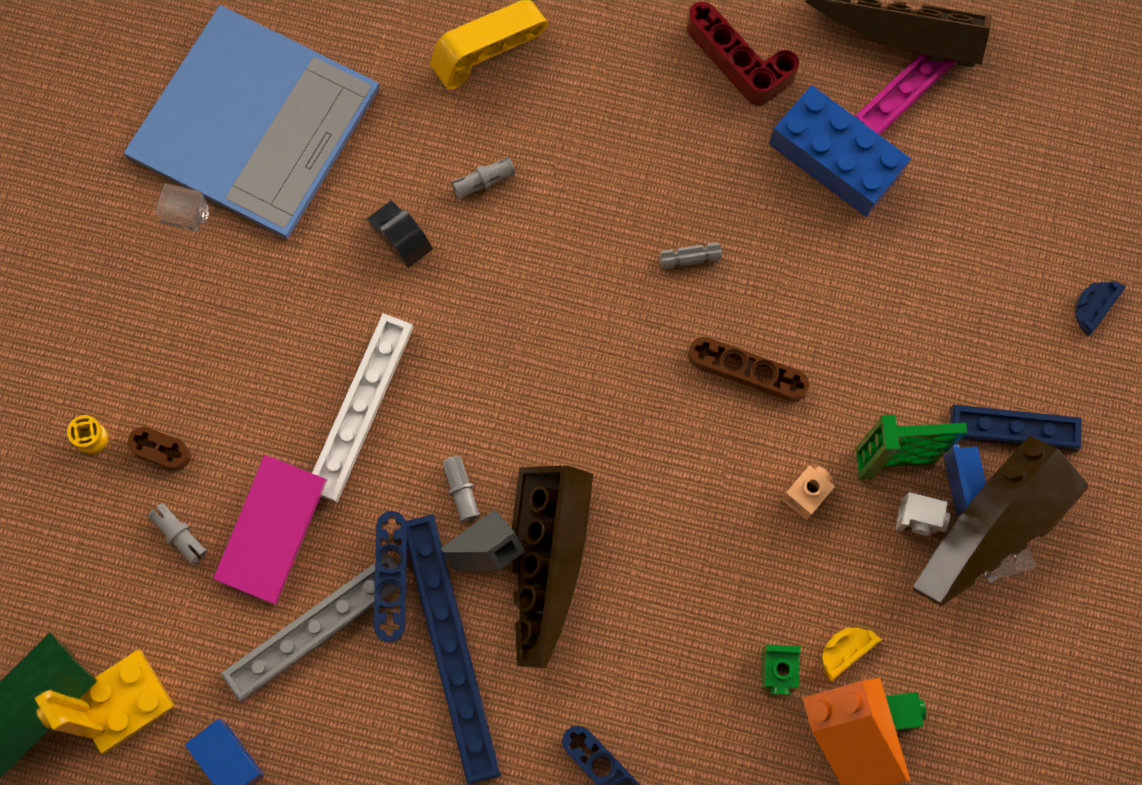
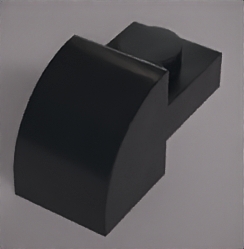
[366,200,433,268]

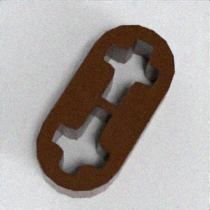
[128,427,191,471]

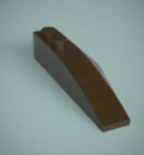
[805,0,992,67]
[913,435,1088,607]
[512,465,594,669]

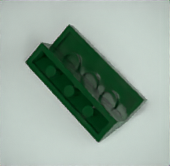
[0,632,98,778]

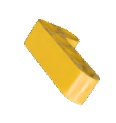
[430,0,549,90]

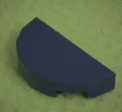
[1075,281,1127,337]

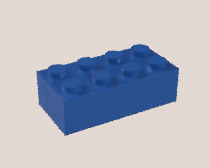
[769,85,911,217]

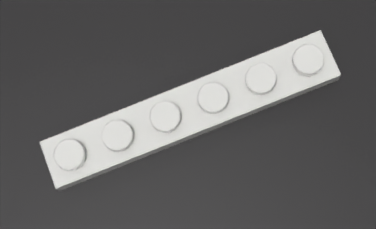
[312,313,413,503]

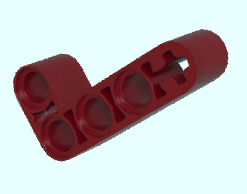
[687,1,800,106]

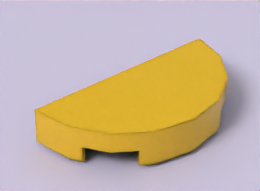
[822,628,882,682]

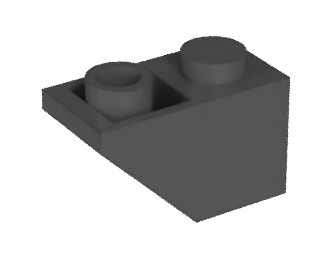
[441,509,525,571]

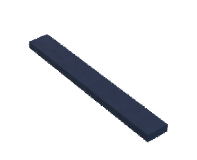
[406,514,501,785]

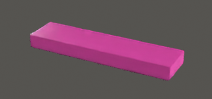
[855,54,957,135]

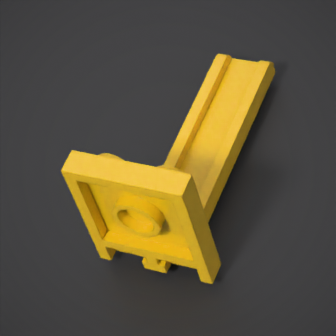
[35,649,176,754]

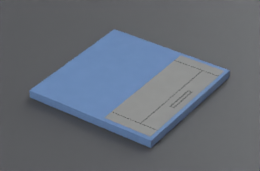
[124,5,380,240]

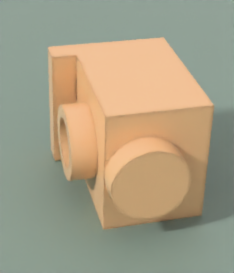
[781,465,835,520]

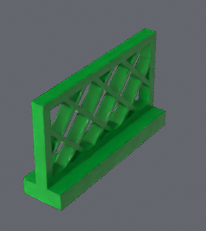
[855,415,967,479]

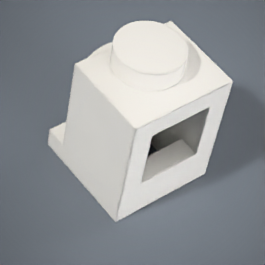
[895,492,950,536]

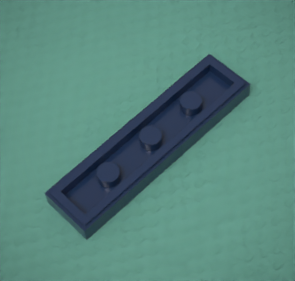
[950,405,1082,451]

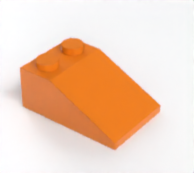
[803,678,910,785]

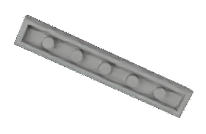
[221,554,408,702]

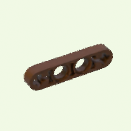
[688,337,809,402]

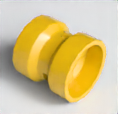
[67,415,108,455]

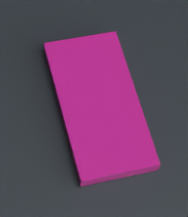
[213,455,328,604]

